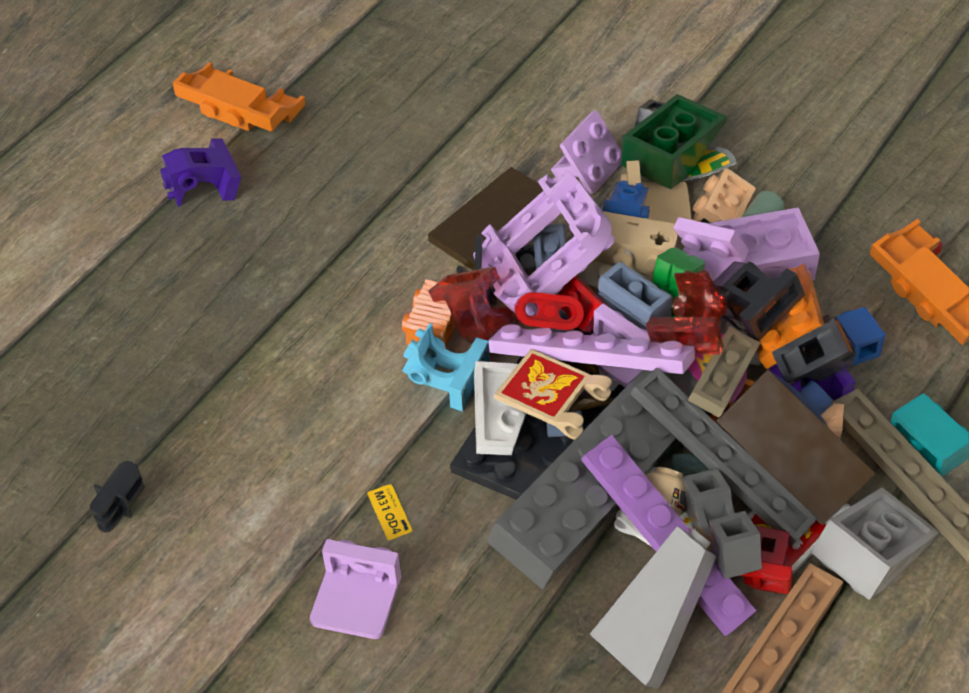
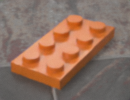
[757,263,824,370]

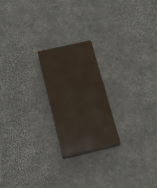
[428,167,544,271]
[717,369,875,525]

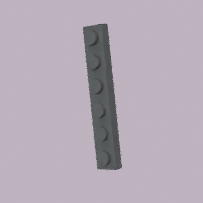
[630,367,817,546]

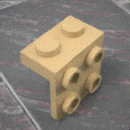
[620,161,692,224]

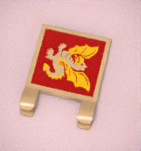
[495,349,612,440]

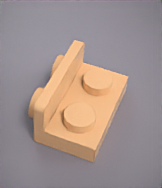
[692,168,756,223]

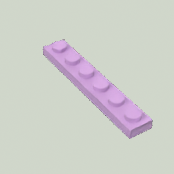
[489,325,695,374]

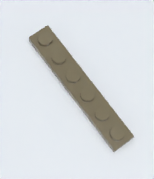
[833,388,969,563]

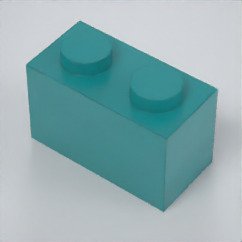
[890,393,969,477]

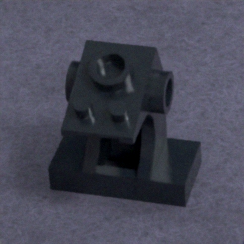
[711,261,805,342]
[772,315,856,385]

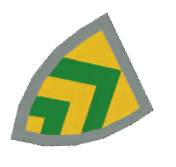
[682,146,736,181]

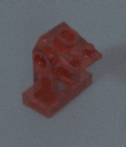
[428,267,514,344]
[646,270,726,354]

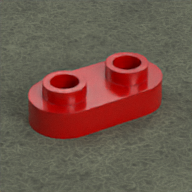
[514,292,584,330]

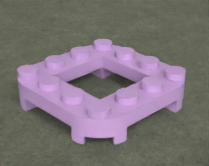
[474,171,614,316]

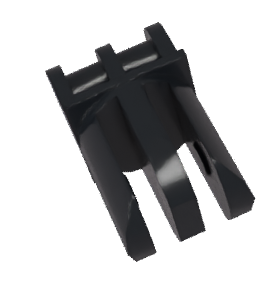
[90,461,145,533]

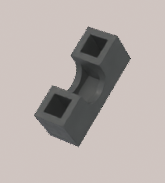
[682,468,762,579]

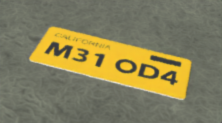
[367,484,413,540]

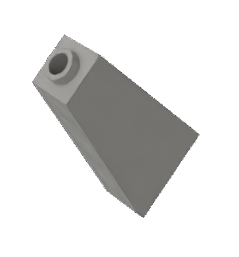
[590,526,717,689]

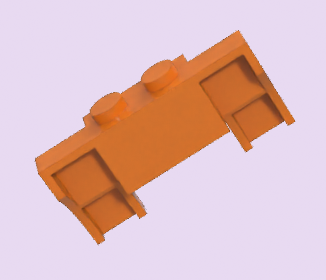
[173,62,306,132]
[869,218,969,345]

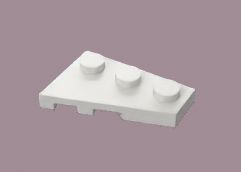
[474,361,527,455]

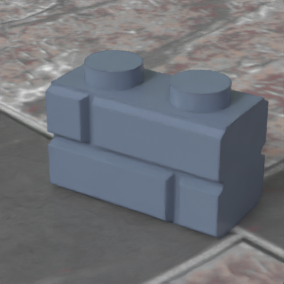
[598,262,673,337]

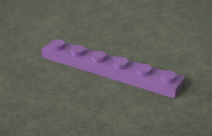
[581,435,756,636]

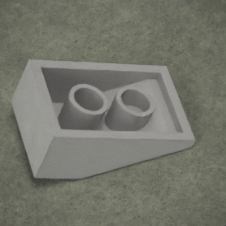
[810,488,940,600]

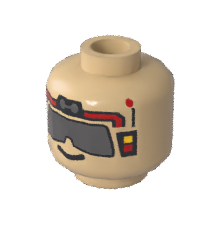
[645,467,686,517]

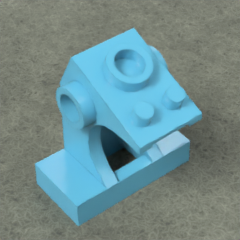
[402,323,490,412]

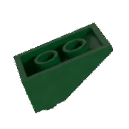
[621,94,727,189]

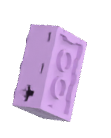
[706,207,820,280]

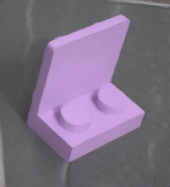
[673,217,749,307]

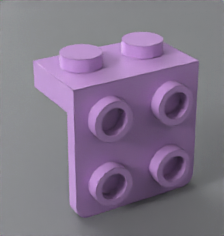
[310,539,402,639]

